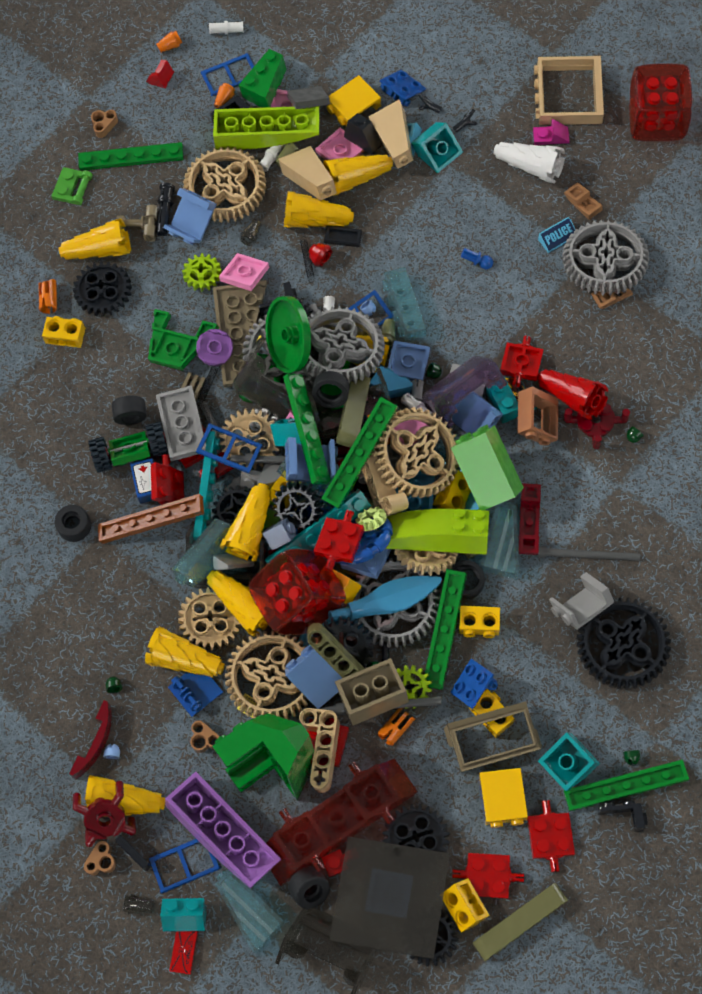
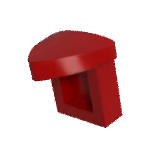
[146,60,174,89]

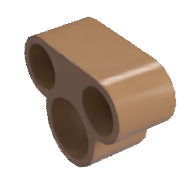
[91,110,118,138]
[190,721,219,753]
[84,841,116,876]

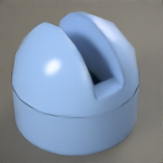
[360,300,376,316]
[103,744,120,759]

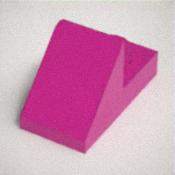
[533,119,570,145]

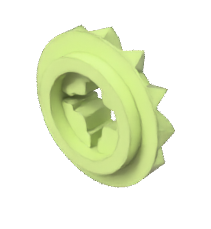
[356,506,387,531]

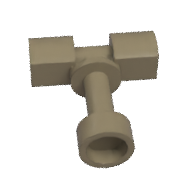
[116,205,159,242]

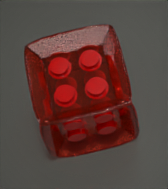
[629,64,692,141]
[249,549,346,635]

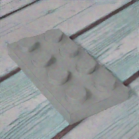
[156,385,206,461]

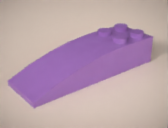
[165,772,281,889]

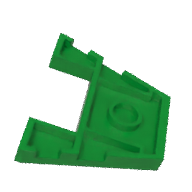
[148,309,219,371]

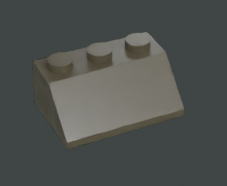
[335,658,409,725]

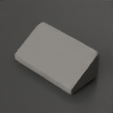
[213,554,254,570]

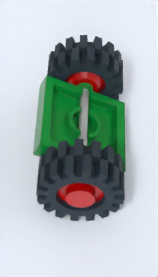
[88,421,169,473]

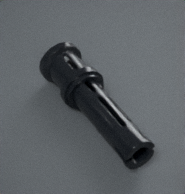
[156,183,175,236]

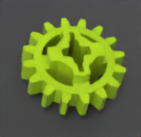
[182,253,222,292]
[396,665,432,709]

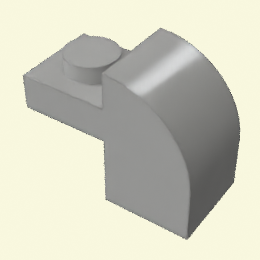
[240,463,284,491]

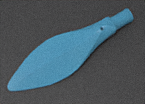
[328,576,442,622]

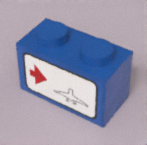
[130,458,154,504]

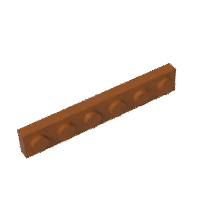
[98,494,204,544]

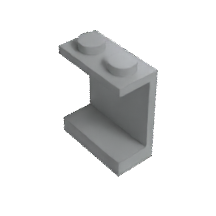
[549,572,614,630]

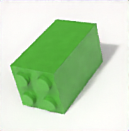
[451,425,524,510]

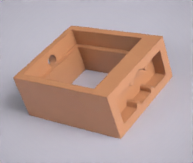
[518,386,558,445]

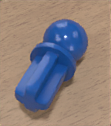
[461,248,493,269]

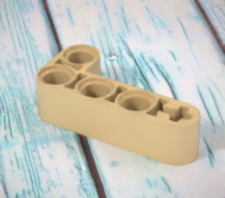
[362,449,409,516]
[299,708,340,793]

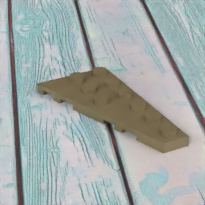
[213,280,267,388]

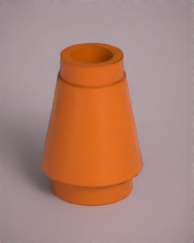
[156,31,182,53]
[214,83,235,108]

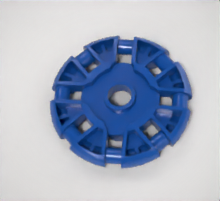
[337,516,393,565]

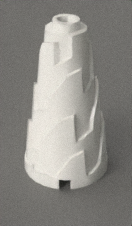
[494,142,565,183]

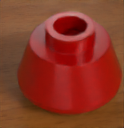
[309,243,332,267]

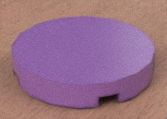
[196,329,233,366]

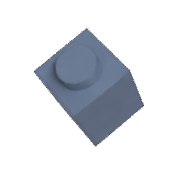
[262,518,297,550]

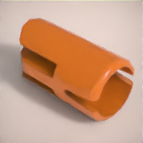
[38,279,57,314]
[378,708,415,746]

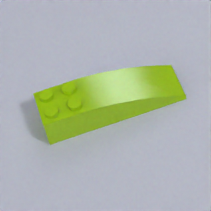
[213,106,319,150]
[385,509,489,555]

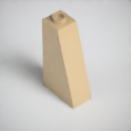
[369,100,413,169]
[278,146,337,200]

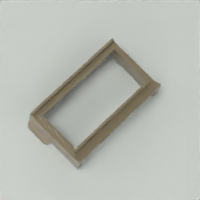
[444,701,542,772]

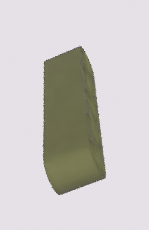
[336,376,371,448]
[307,623,365,678]
[472,883,569,962]

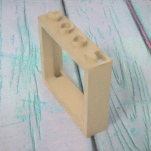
[534,56,604,125]

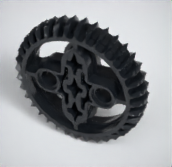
[576,597,671,690]

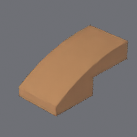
[564,182,603,220]
[591,288,633,309]

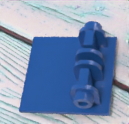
[379,70,426,107]
[450,659,498,709]
[168,672,223,717]

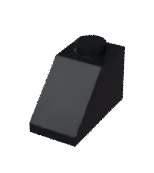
[344,113,382,155]

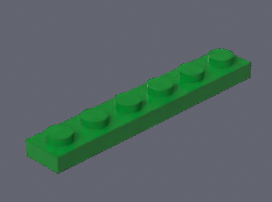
[78,142,184,171]
[283,373,331,484]
[321,397,398,509]
[425,569,467,690]
[563,759,689,812]

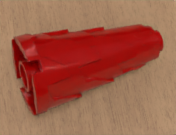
[537,369,609,420]

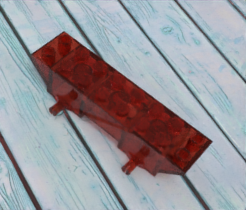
[266,758,418,886]

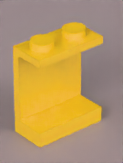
[326,75,381,126]
[479,768,528,828]

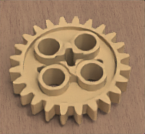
[219,408,280,469]
[394,549,458,576]
[178,587,241,651]

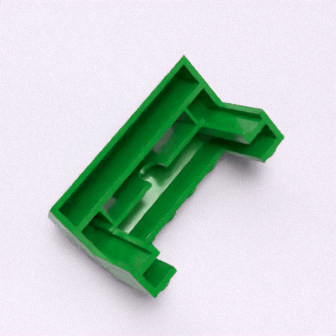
[212,713,314,801]

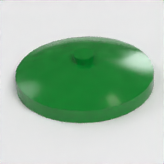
[265,296,311,373]

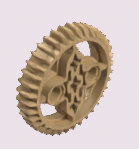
[183,147,266,223]
[373,407,459,498]
[225,630,309,719]

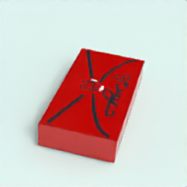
[169,931,198,975]

